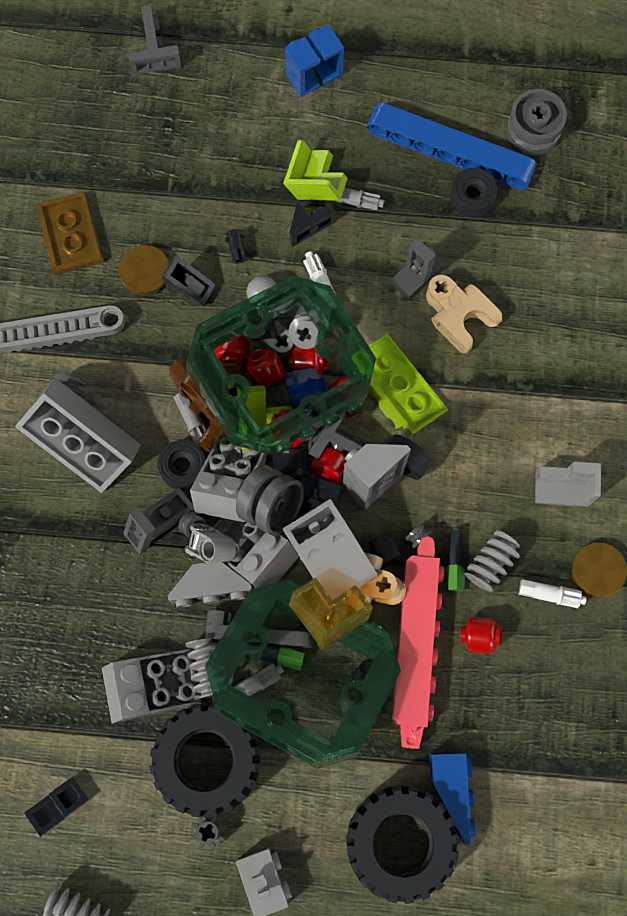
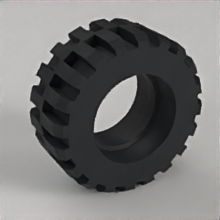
[149,704,261,818]
[346,785,459,904]

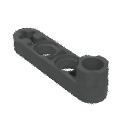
[205,610,314,648]

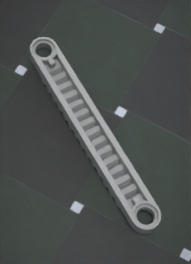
[0,306,125,355]

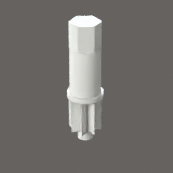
[303,251,341,311]
[518,579,586,608]

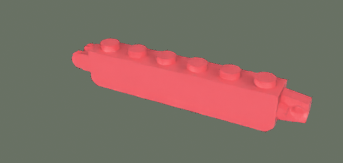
[392,536,444,749]

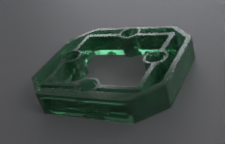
[186,276,376,454]
[204,580,401,769]

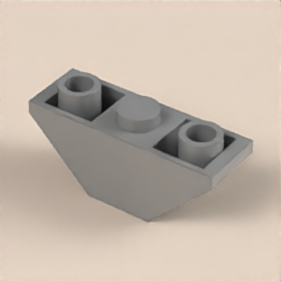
[168,562,253,608]

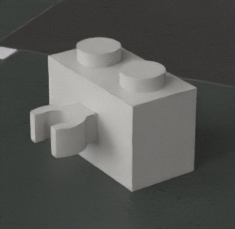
[236,847,292,916]

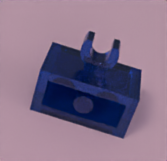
[284,367,330,429]

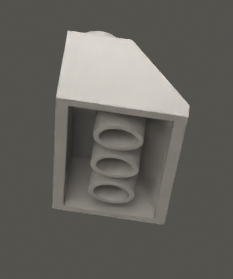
[15,378,141,493]
[342,444,411,511]

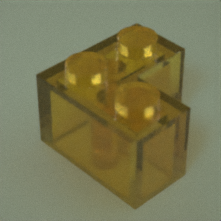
[289,578,373,650]

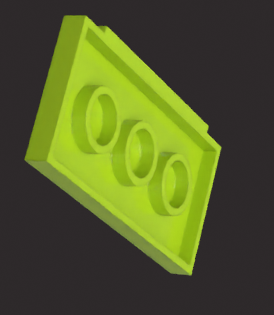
[350,333,448,436]

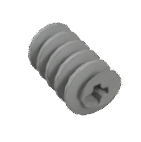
[288,299,330,349]
[464,530,520,592]
[186,638,229,700]
[43,883,110,916]

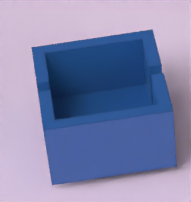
[285,25,344,97]

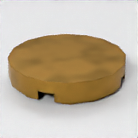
[118,245,169,296]
[571,543,627,597]

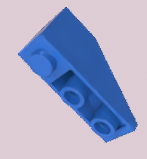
[429,754,476,844]

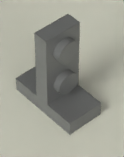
[128,5,181,75]
[391,238,445,300]
[308,400,371,458]
[123,488,194,554]

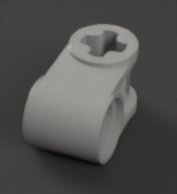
[185,523,236,563]

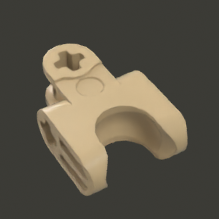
[426,275,502,353]
[320,553,406,613]

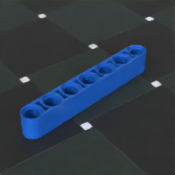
[366,103,536,190]

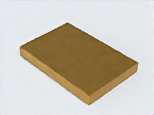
[36,191,104,275]

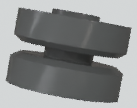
[506,88,567,156]
[236,465,304,536]

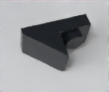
[290,201,336,247]
[162,255,216,306]

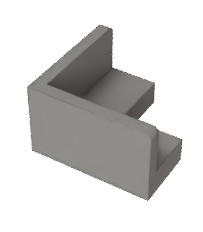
[535,462,601,507]

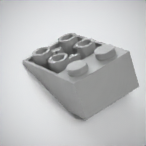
[190,435,269,522]
[283,499,378,606]
[213,518,299,597]
[102,649,201,723]

